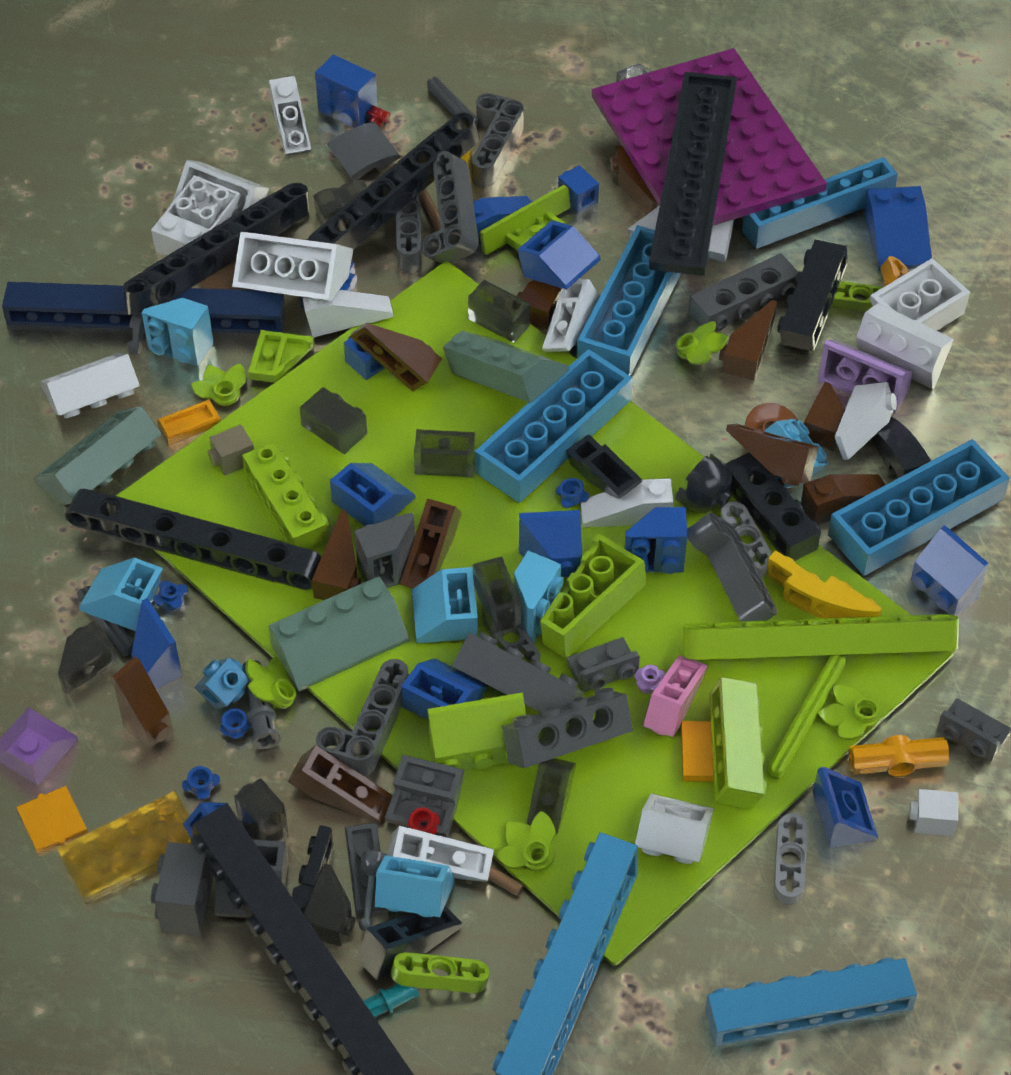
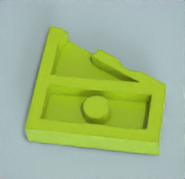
[248,330,314,383]

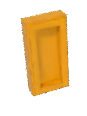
[157,399,221,445]
[681,721,714,782]

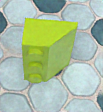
[427,692,526,770]

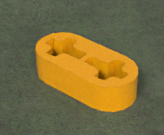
[880,256,908,286]

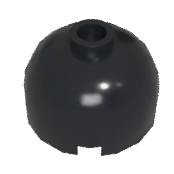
[675,453,732,513]

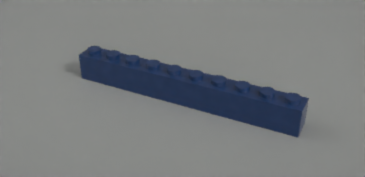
[2,282,286,334]

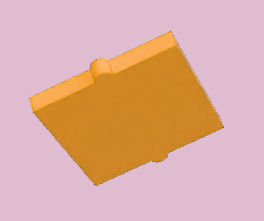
[16,785,88,854]

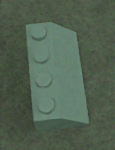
[443,331,569,403]
[33,406,161,505]
[268,576,409,691]

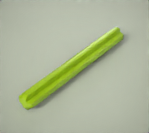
[767,655,846,779]

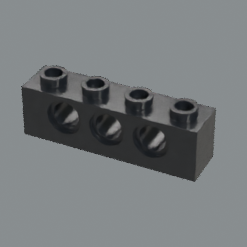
[725,452,821,561]

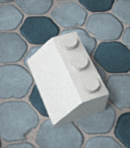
[174,160,269,217]
[870,258,970,331]
[856,303,954,389]
[39,353,140,419]

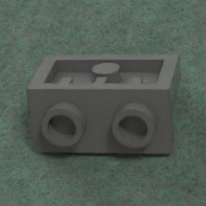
[566,637,640,692]
[936,698,1011,762]

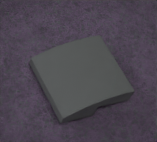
[327,122,401,182]
[385,755,464,838]

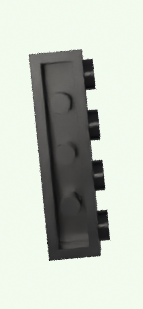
[777,239,848,352]

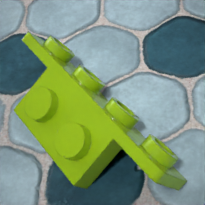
[479,185,570,255]

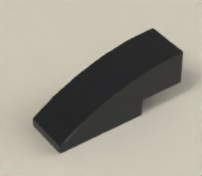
[871,416,931,478]
[566,434,642,499]

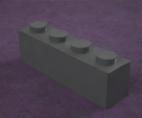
[452,632,584,726]

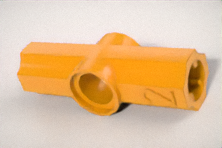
[849,735,949,777]

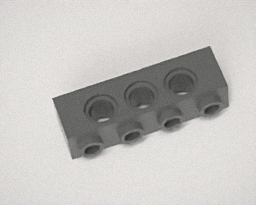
[688,253,798,332]
[502,688,633,768]

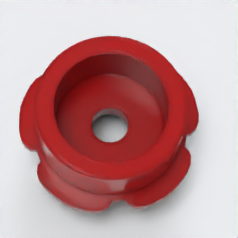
[366,105,391,126]
[408,807,440,834]

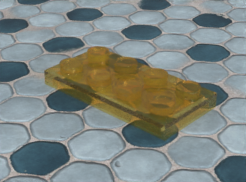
[57,791,192,905]

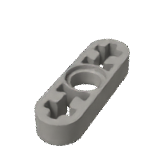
[721,502,772,577]
[774,813,808,905]

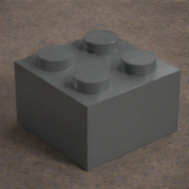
[151,842,214,937]

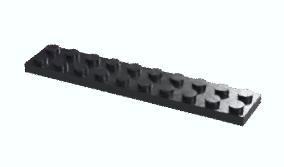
[649,72,737,276]

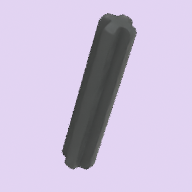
[427,76,479,127]
[77,586,134,656]

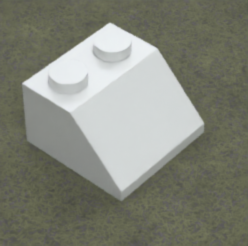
[635,793,714,864]

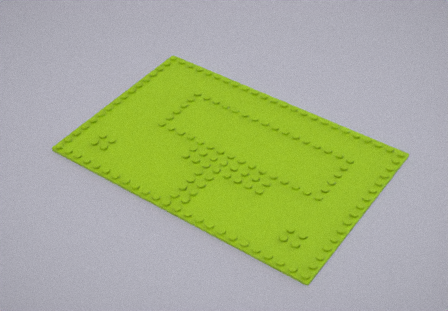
[116,262,955,966]

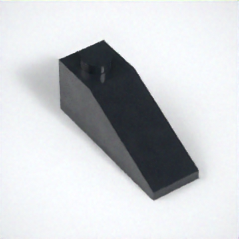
[356,906,462,980]

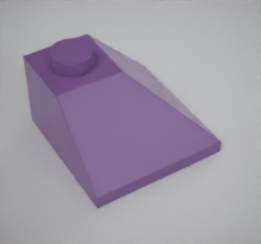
[0,707,78,785]

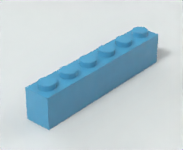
[742,157,898,249]
[705,958,917,1046]

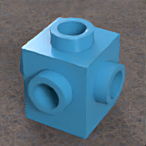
[194,657,250,709]

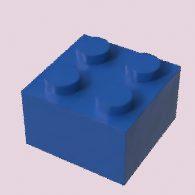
[315,54,378,128]

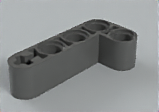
[472,93,524,187]
[421,151,479,264]
[370,179,422,273]
[687,512,778,621]
[316,659,409,776]

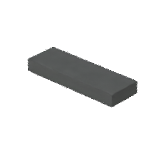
[345,823,389,919]

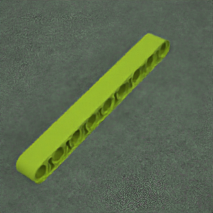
[683,614,959,660]

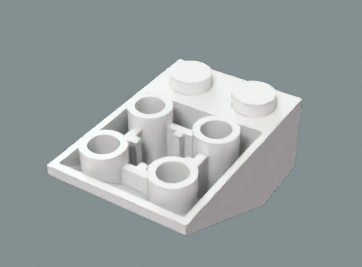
[151,175,240,256]

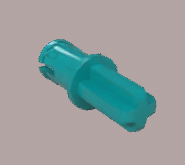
[363,984,419,1017]

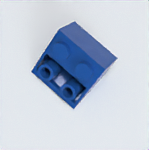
[518,220,601,290]
[330,463,415,526]
[624,507,687,574]
[401,658,488,720]

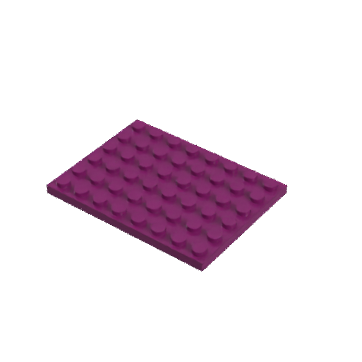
[592,48,827,226]

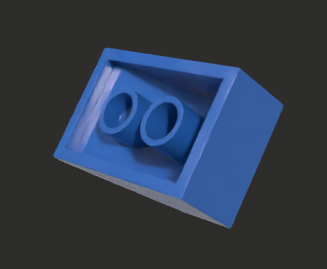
[864,186,932,271]

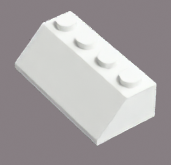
[232,232,353,301]

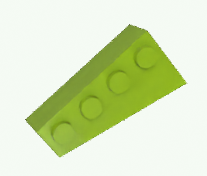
[540,533,646,659]

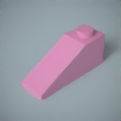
[643,655,708,737]

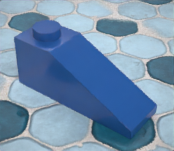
[473,196,532,245]

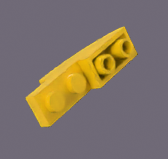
[766,550,882,618]

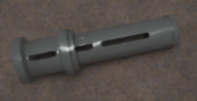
[243,660,281,749]

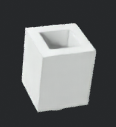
[909,789,958,837]

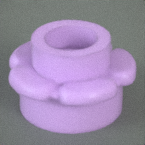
[635,665,665,694]

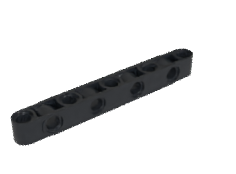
[307,112,479,249]
[123,183,309,316]
[65,489,321,590]

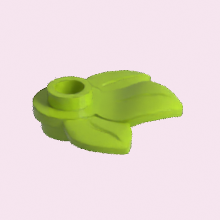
[676,321,728,365]
[191,363,247,406]
[245,656,296,709]
[818,685,882,740]
[496,811,556,871]

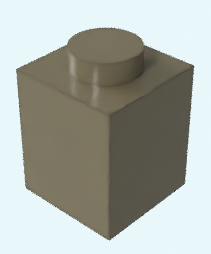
[207,424,254,475]

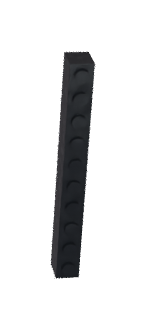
[190,803,414,1075]

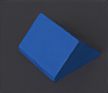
[813,766,878,848]

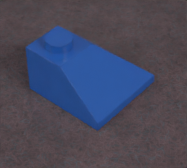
[519,510,582,577]
[132,598,182,689]

